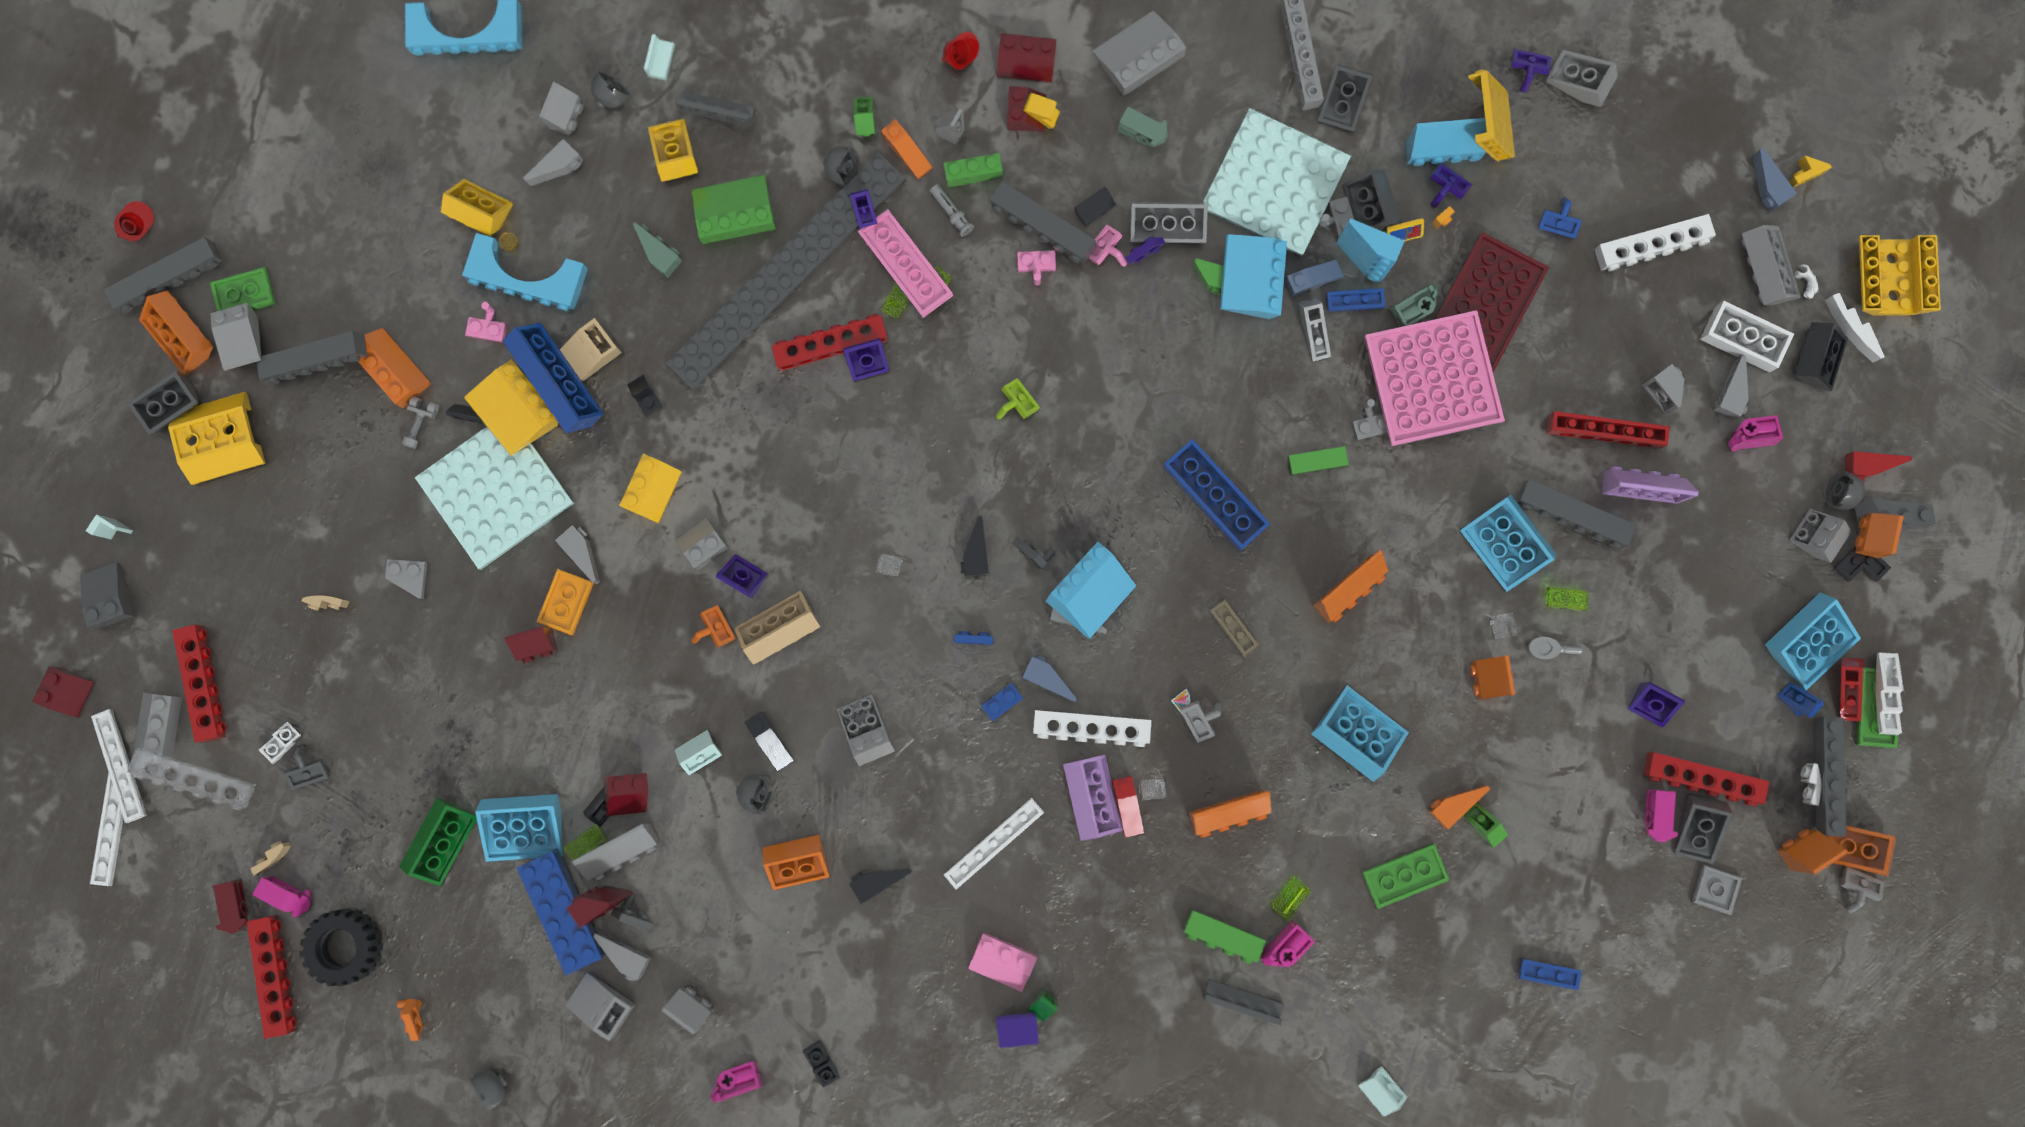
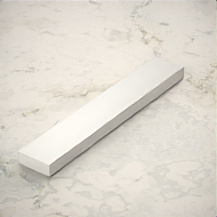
[91,709,147,823]
[90,773,123,886]
[944,798,1044,889]

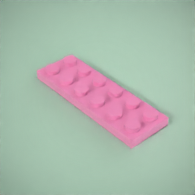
[858,209,954,318]

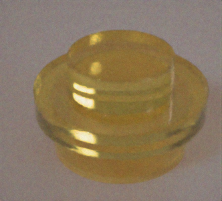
[499,232,518,251]

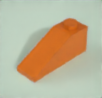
[881,119,933,180]
[1428,786,1490,829]

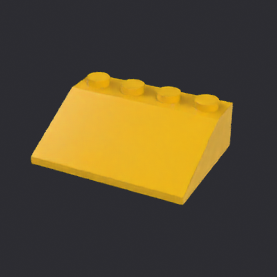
[464,359,558,456]

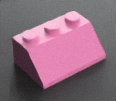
[968,932,1037,992]

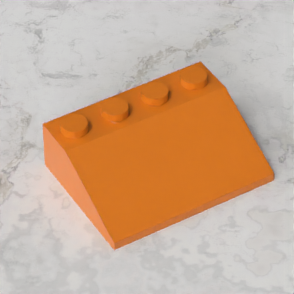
[1313,550,1388,623]
[1188,790,1271,838]

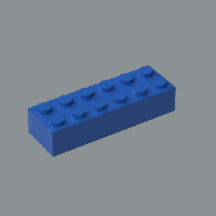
[503,323,604,433]
[1162,439,1270,552]
[517,849,606,976]

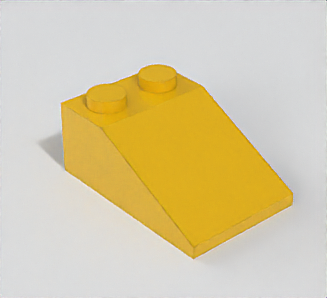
[648,118,698,182]

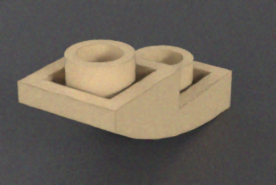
[302,596,350,611]
[250,841,291,875]

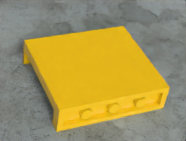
[1468,70,1515,161]

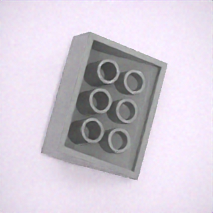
[1092,11,1186,97]

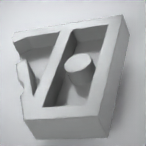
[385,559,427,599]

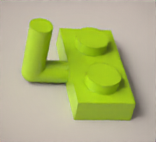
[996,378,1040,420]

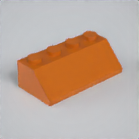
[139,290,213,375]
[358,328,432,408]

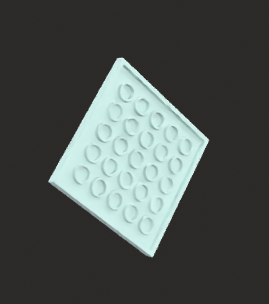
[1203,108,1351,257]
[415,427,574,570]

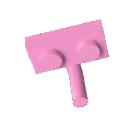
[1088,225,1127,267]
[1018,251,1056,285]
[465,302,508,343]

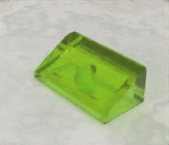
[1270,876,1311,921]

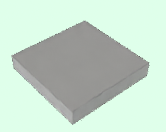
[1691,865,1742,915]

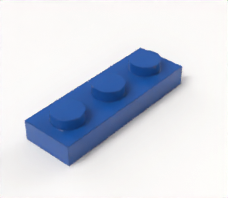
[1326,288,1386,312]
[1518,958,1582,990]

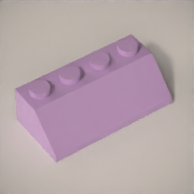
[1063,755,1123,841]

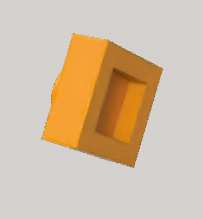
[1432,206,1455,229]

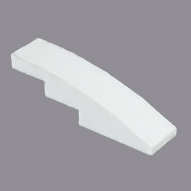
[1825,293,1885,362]
[1876,653,1903,735]

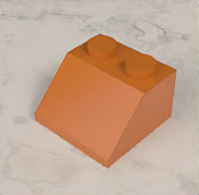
[1855,513,1904,558]

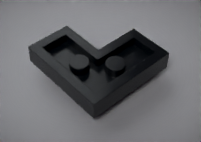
[1833,546,1891,582]

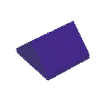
[843,338,889,381]
[716,554,768,599]
[1628,682,1685,727]
[996,1013,1039,1048]

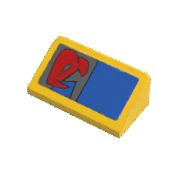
[1384,218,1424,241]

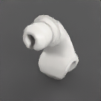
[1794,264,1819,299]

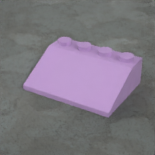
[1601,466,1699,504]

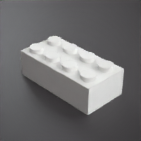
[1700,301,1794,373]

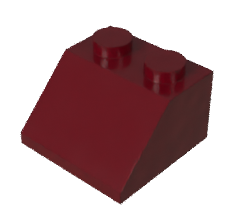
[1007,86,1047,132]
[505,626,558,664]
[32,666,95,717]
[603,773,648,816]

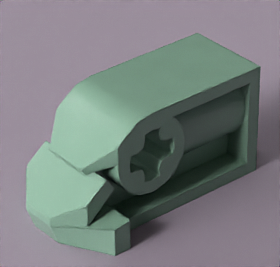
[1117,107,1168,147]
[1389,283,1438,327]

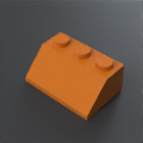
[762,835,830,890]

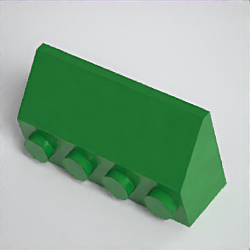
[399,797,477,886]

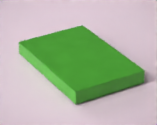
[210,267,276,311]

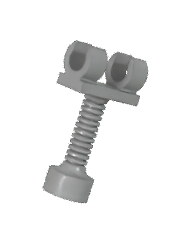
[401,396,439,449]

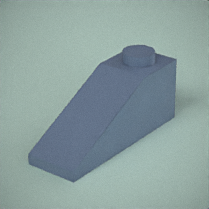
[1753,148,1797,211]
[1284,260,1344,299]
[1022,655,1076,703]

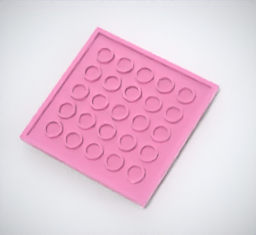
[1364,310,1505,447]

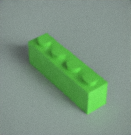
[1183,909,1266,964]

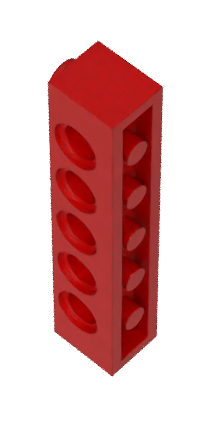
[771,314,889,371]
[1546,411,1670,449]
[172,625,226,743]
[1643,752,1770,807]
[247,915,296,1039]

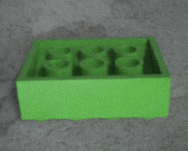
[692,175,776,244]

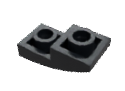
[803,1040,840,1087]

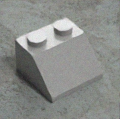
[539,82,584,136]
[1642,364,1684,415]
[676,517,729,571]
[662,986,714,1034]

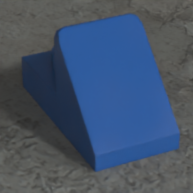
[1777,682,1824,718]

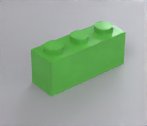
[944,153,1003,187]

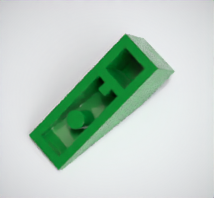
[1028,988,1058,1022]

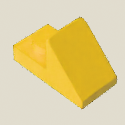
[1023,93,1060,128]
[1788,156,1832,188]

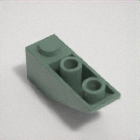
[633,222,682,278]

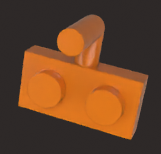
[691,605,735,648]
[397,999,423,1041]

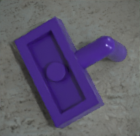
[1511,49,1551,93]
[1430,163,1472,208]
[1125,236,1165,264]

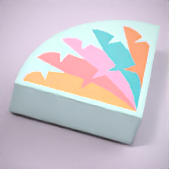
[1171,689,1190,716]

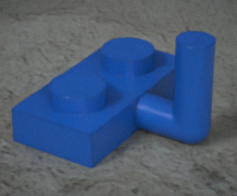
[1538,197,1582,239]

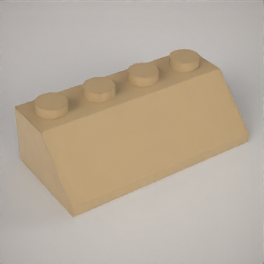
[734,590,820,665]

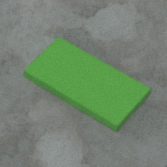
[1856,668,1898,748]
[1362,843,1450,909]

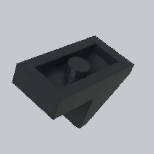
[627,375,662,417]

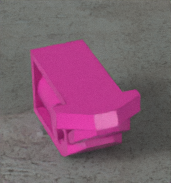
[1728,415,1783,452]
[1645,789,1678,843]
[252,876,312,917]
[1260,921,1315,967]
[710,1061,764,1103]

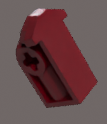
[213,879,248,934]

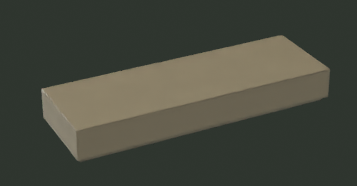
[1209,599,1259,657]

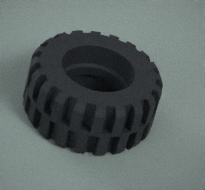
[300,909,383,987]

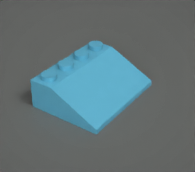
[1405,118,1487,166]
[1336,218,1404,282]
[1220,234,1287,319]
[1460,494,1558,592]
[1046,542,1136,639]
[1765,593,1861,690]
[1311,685,1409,782]
[475,794,564,862]

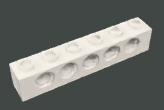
[1594,214,1716,271]
[1033,710,1151,747]

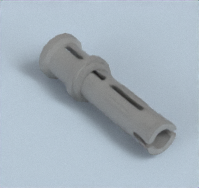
[930,184,974,237]

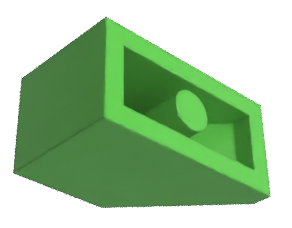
[854,97,875,136]
[1193,258,1223,295]
[1463,802,1508,848]

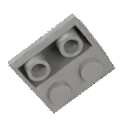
[1790,509,1852,563]

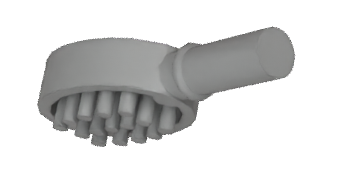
[1527,637,1582,660]

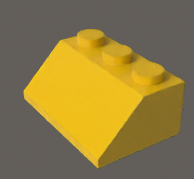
[441,179,513,236]
[619,454,682,524]

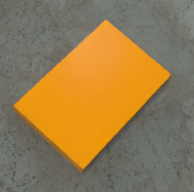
[536,569,594,636]

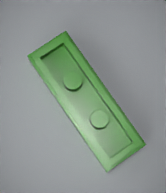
[1288,446,1349,475]

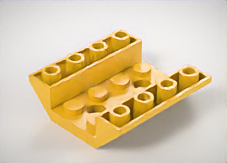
[1859,235,1941,315]
[168,391,265,485]

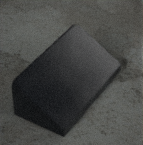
[1075,187,1116,226]
[446,404,484,424]
[583,787,609,827]

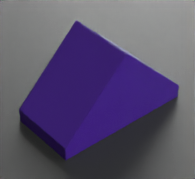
[850,189,878,229]

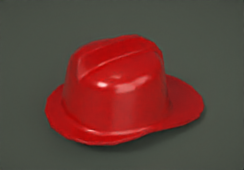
[941,32,979,70]
[114,201,154,241]

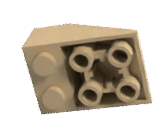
[560,318,622,382]

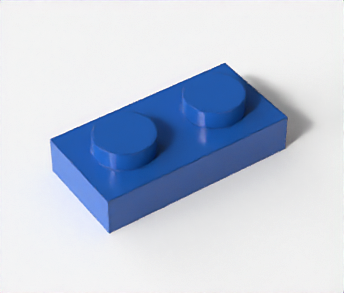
[954,631,993,645]
[981,683,1023,722]

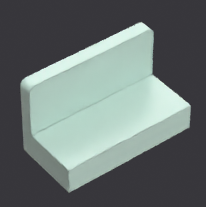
[644,34,675,80]
[86,515,133,539]
[675,730,722,775]
[1359,1066,1407,1116]

